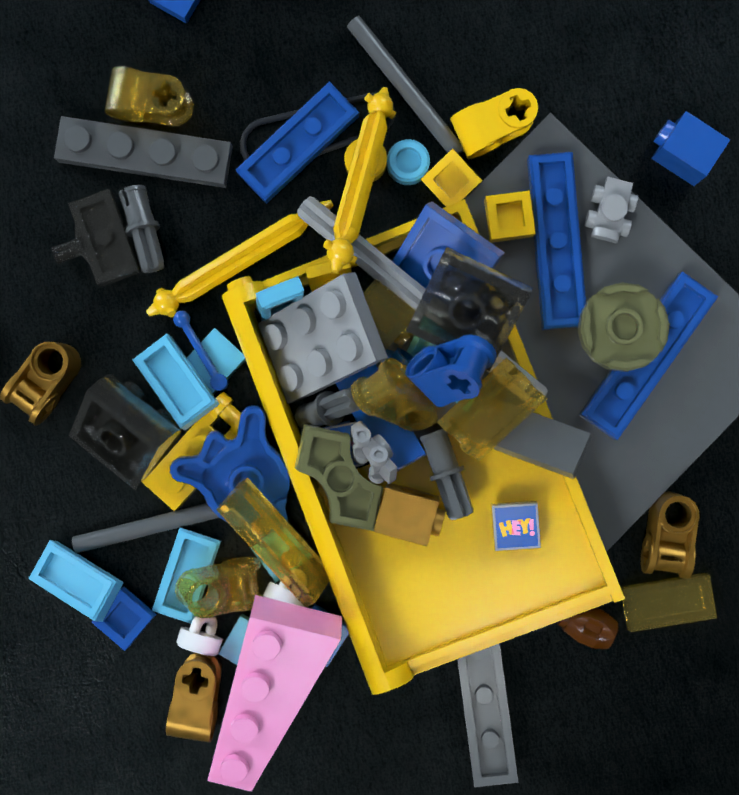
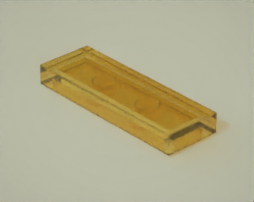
[216,478,329,607]

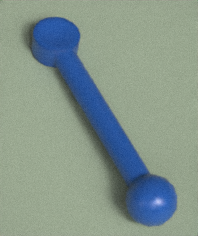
[173,311,228,391]

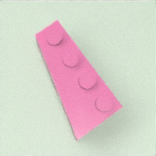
[207,595,342,792]

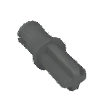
[119,185,164,273]
[295,386,365,428]
[419,428,474,520]

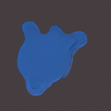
[170,405,290,533]

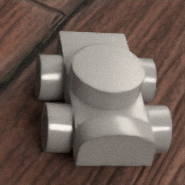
[584,177,638,243]
[351,421,397,484]

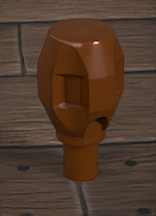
[557,608,619,649]

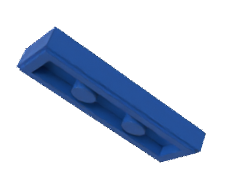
[236,81,359,204]

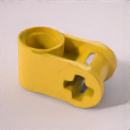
[450,88,538,159]

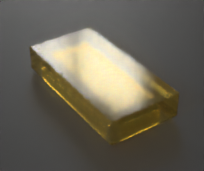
[621,573,717,632]

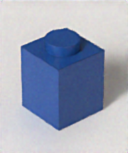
[651,111,730,186]

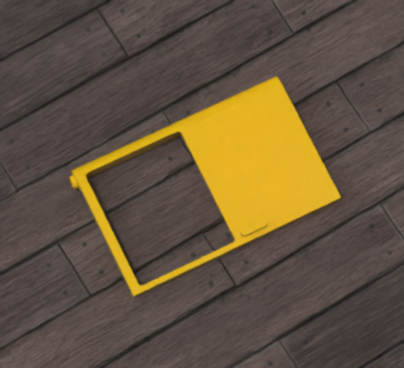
[222,199,625,695]

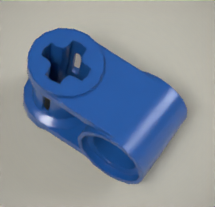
[405,335,497,407]

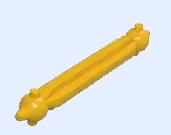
[323,87,396,273]
[146,200,334,317]

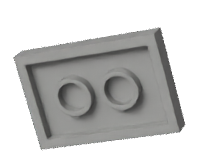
[258,272,388,404]

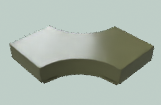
[295,424,384,531]

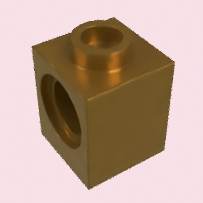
[374,483,446,546]

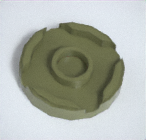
[578,282,670,372]

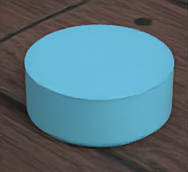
[387,139,430,185]

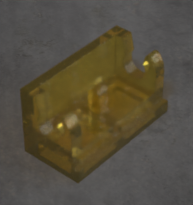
[437,357,547,461]

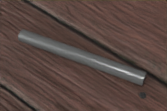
[347,16,464,155]
[72,503,219,553]

